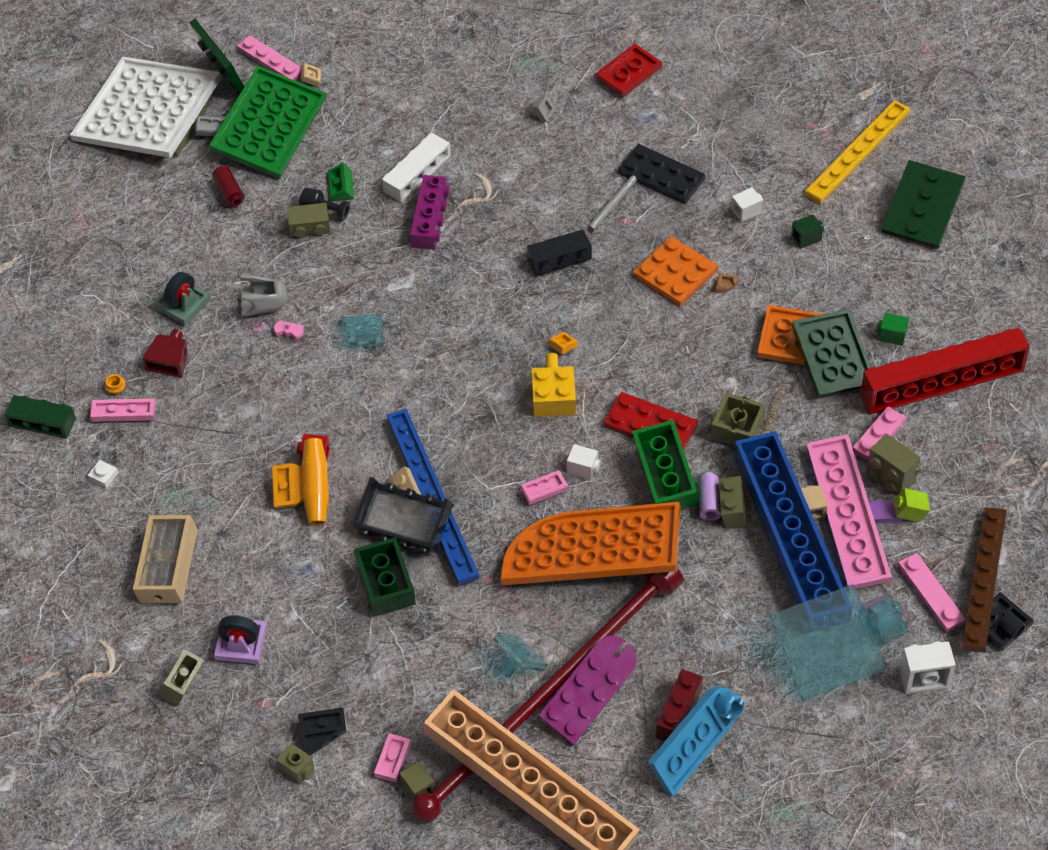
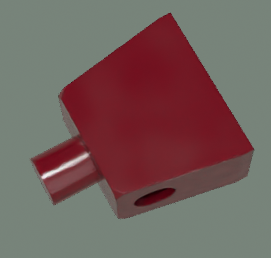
[142,329,188,378]

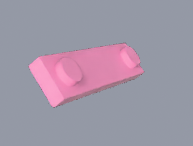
[898,553,966,633]

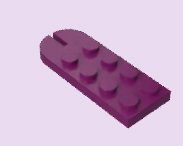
[537,636,637,746]

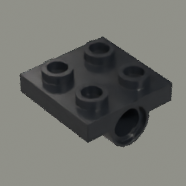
[988,592,1034,651]

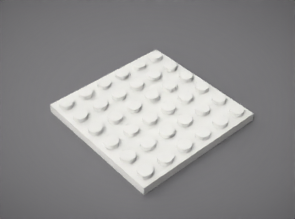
[70,57,222,158]

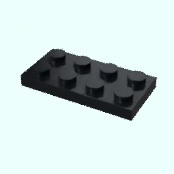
[618,144,705,204]

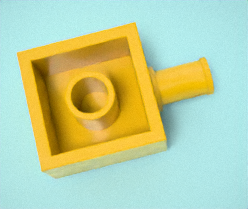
[532,353,576,417]

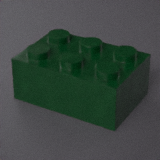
[354,537,416,617]

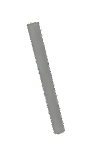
[588,175,637,232]

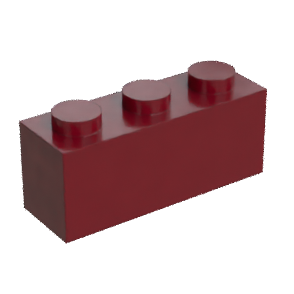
[656,669,703,741]

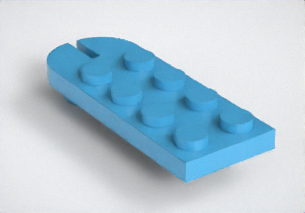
[647,686,744,796]

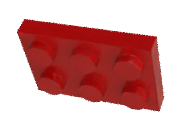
[596,43,662,97]

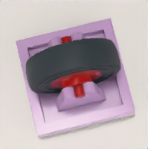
[214,615,267,664]

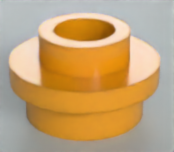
[104,374,126,394]

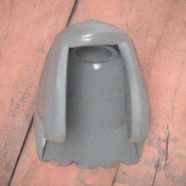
[241,274,288,316]

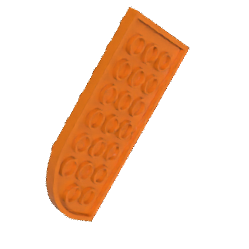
[501,502,681,585]

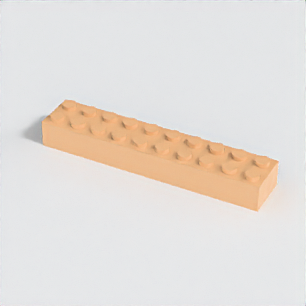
[423,689,640,850]

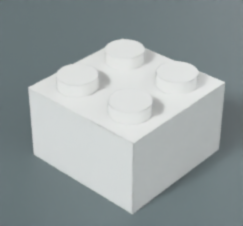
[899,641,956,694]

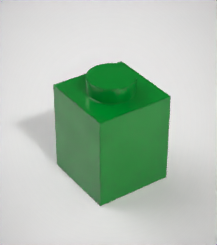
[876,312,909,346]

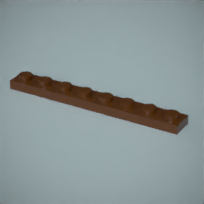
[963,507,1007,653]

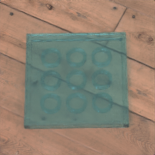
[769,584,887,700]

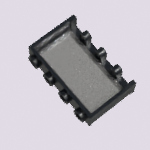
[353,477,454,554]

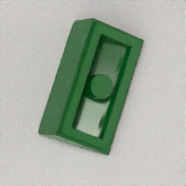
[328,163,354,201]

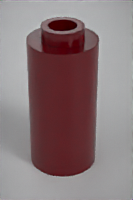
[212,166,244,207]

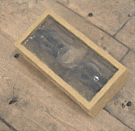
[133,515,198,603]

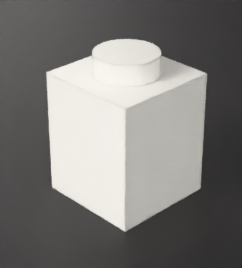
[731,187,763,222]
[567,444,601,479]

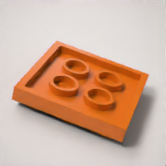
[633,236,718,307]
[757,305,822,366]

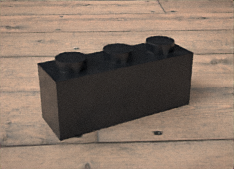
[527,229,592,276]

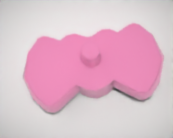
[274,320,304,340]

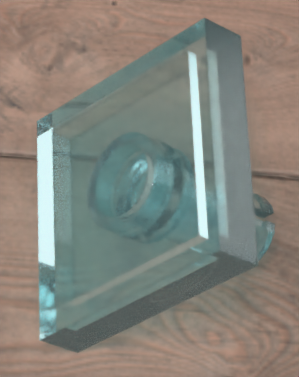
[493,632,548,677]

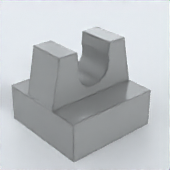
[529,94,556,122]

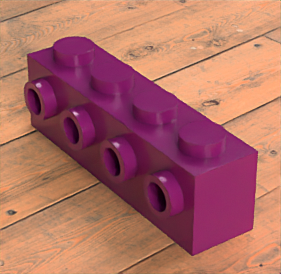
[410,175,450,250]

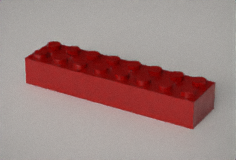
[860,327,1030,415]

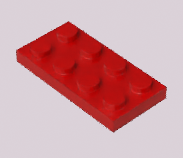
[604,391,698,450]

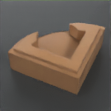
[715,273,739,293]

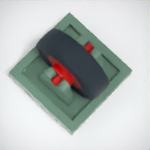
[153,271,211,325]

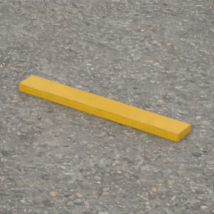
[804,100,910,205]

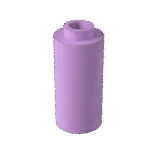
[697,472,721,521]

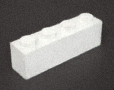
[382,133,451,203]

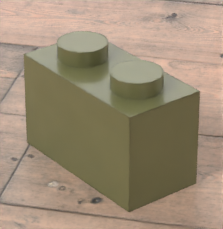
[287,203,330,238]
[719,476,747,529]
[158,649,204,706]

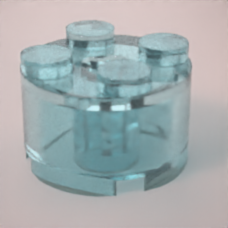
[858,594,908,647]

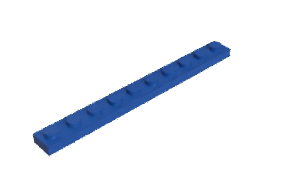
[387,409,479,585]

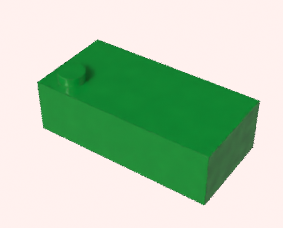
[632,420,699,509]

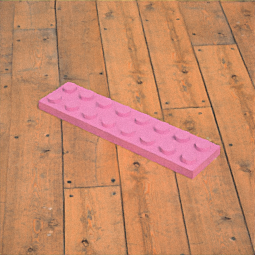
[806,434,892,591]

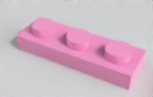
[90,399,156,422]
[853,406,906,462]

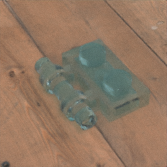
[341,314,384,348]

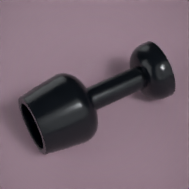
[299,188,350,221]

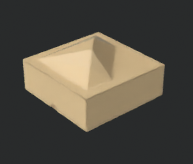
[301,63,321,87]

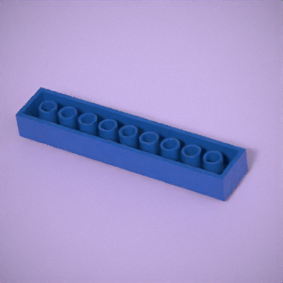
[734,431,852,633]

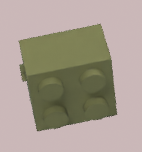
[711,392,766,447]
[866,433,921,495]

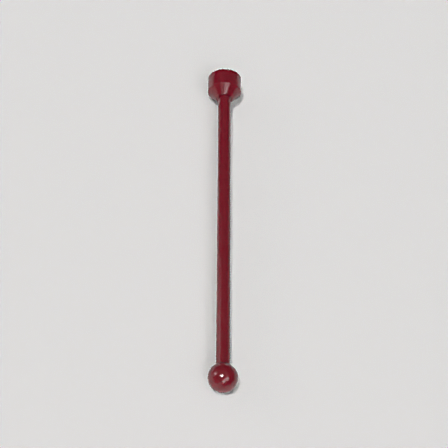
[411,567,684,823]

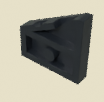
[298,707,347,756]

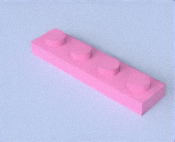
[237,35,301,81]

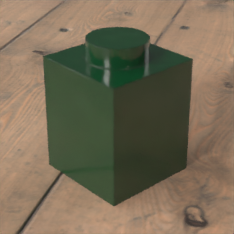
[791,214,824,249]

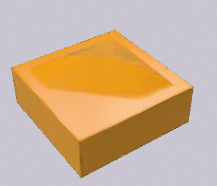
[549,332,578,354]

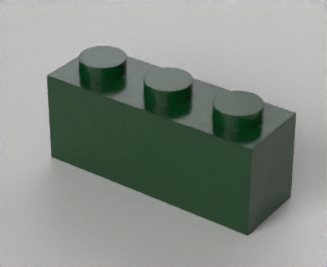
[4,395,76,439]

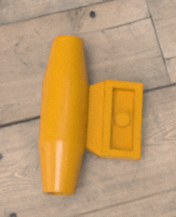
[272,438,329,525]

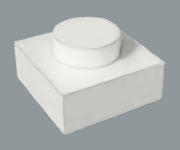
[88,460,118,488]

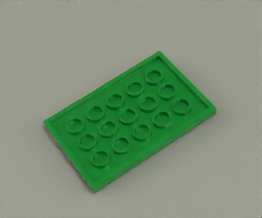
[209,65,327,179]

